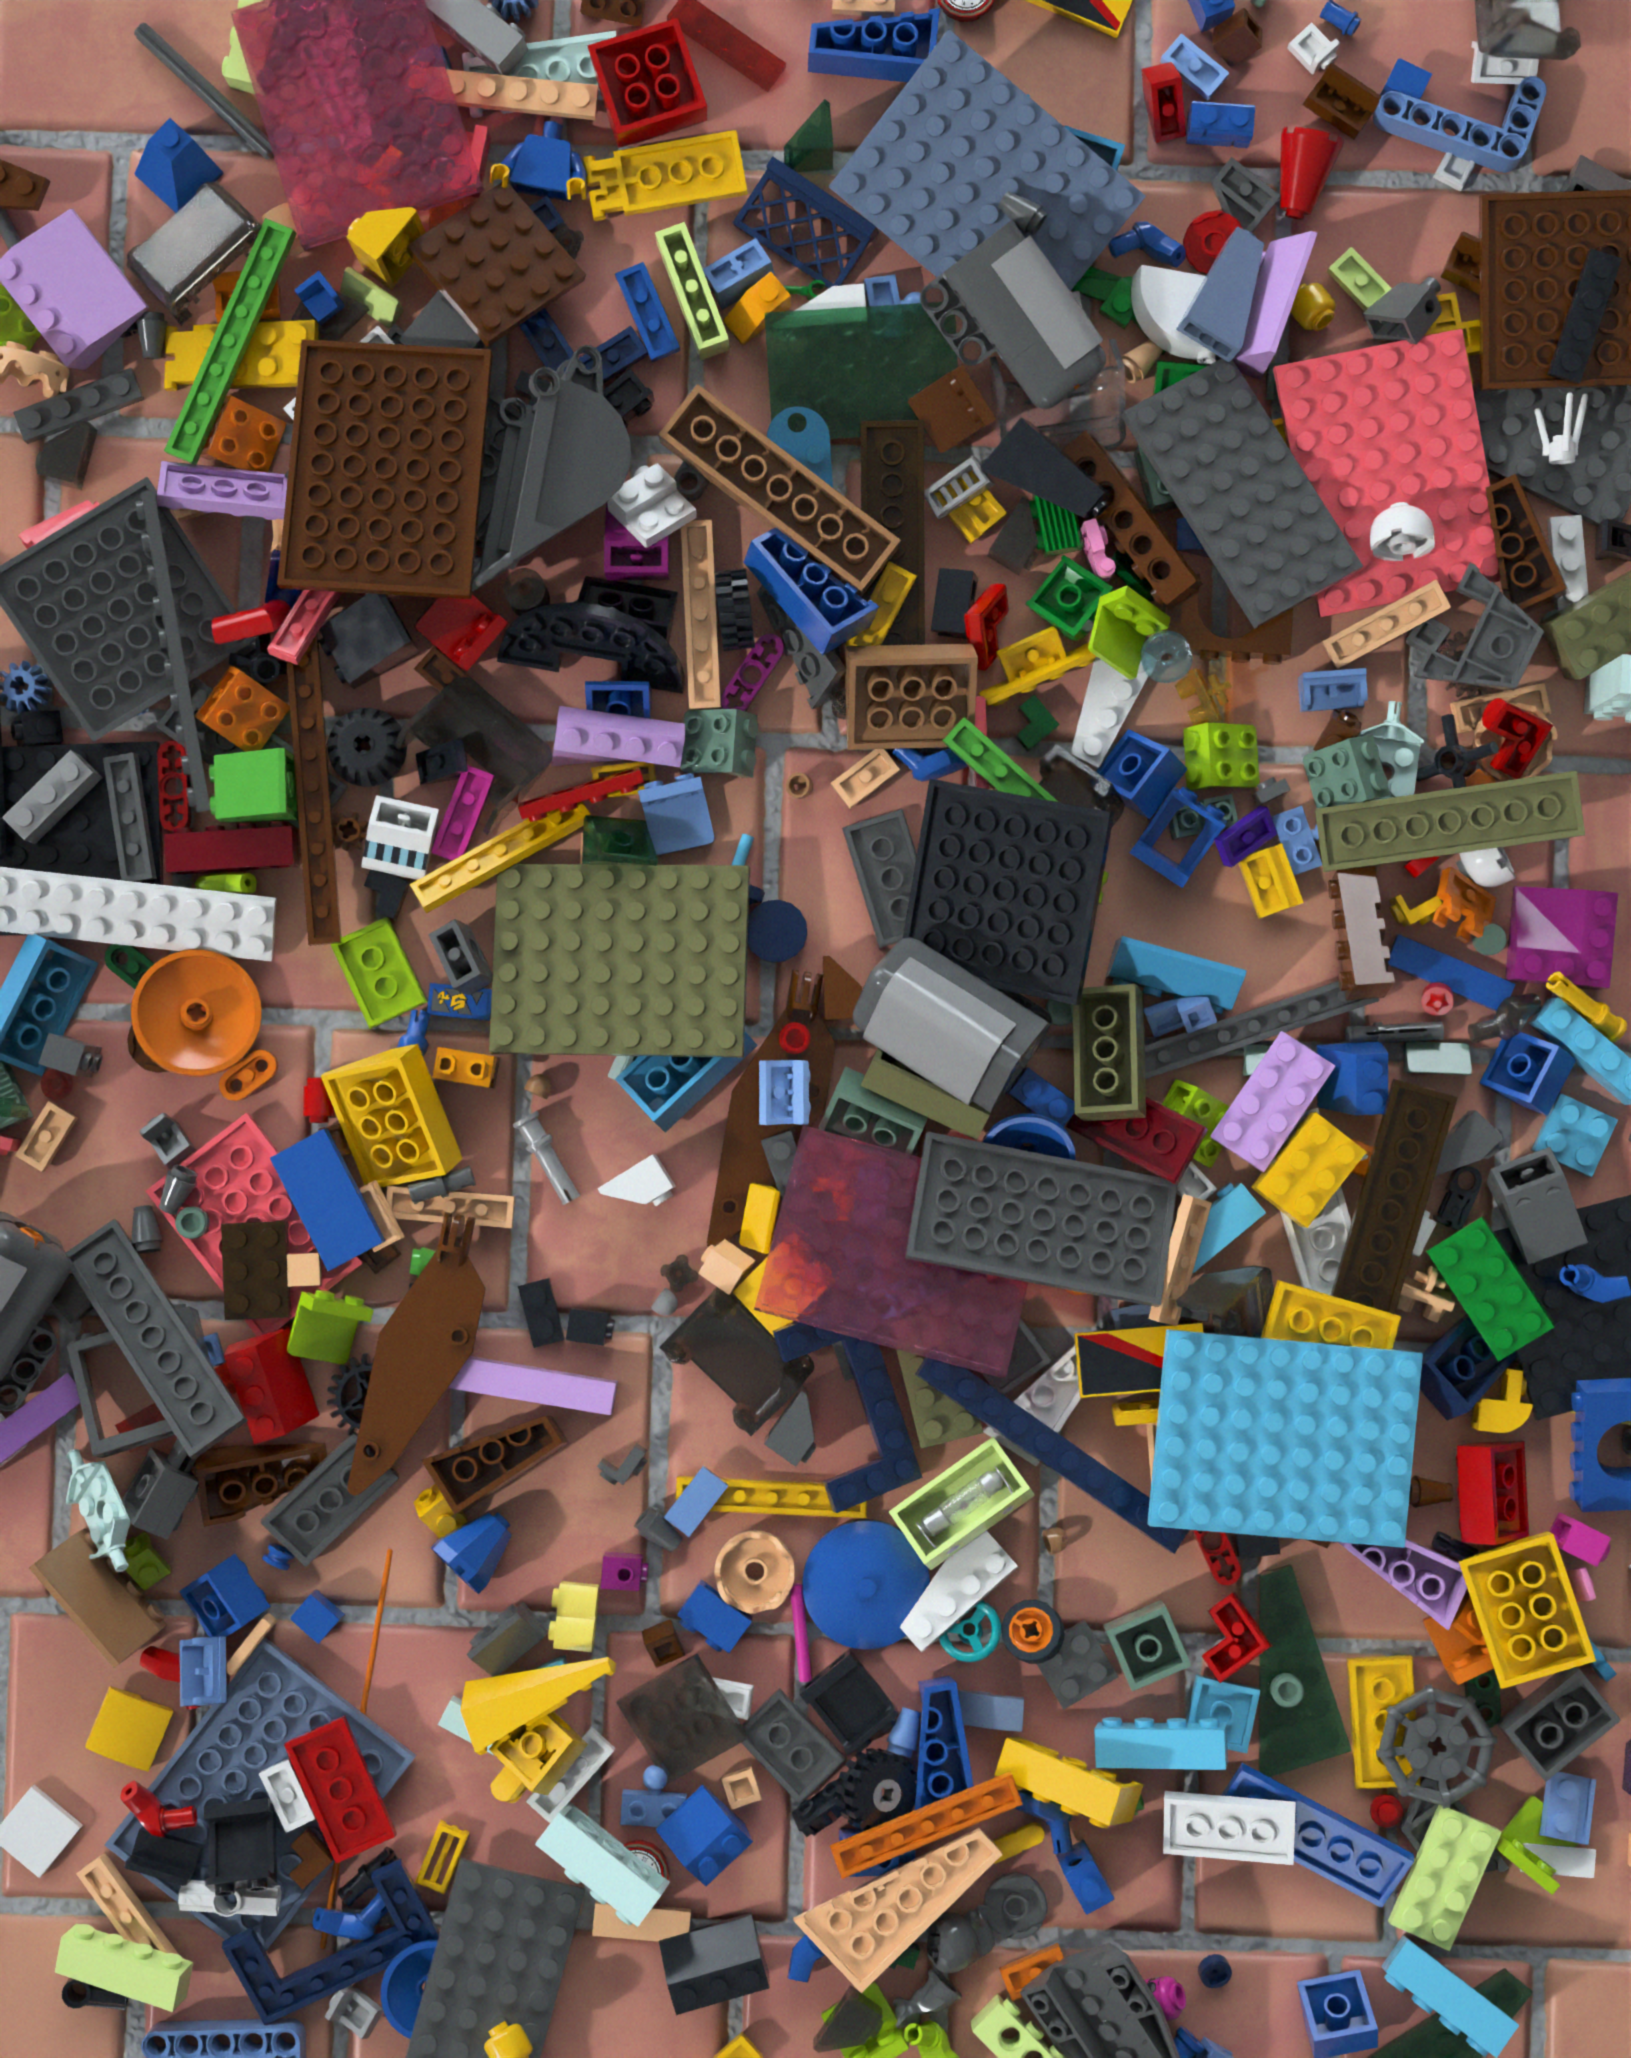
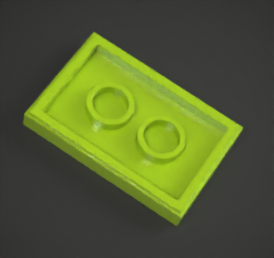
[330,917,428,1029]

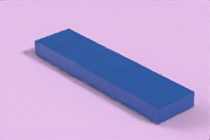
[1388,934,1516,1014]

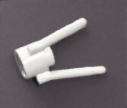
[1535,392,1588,464]

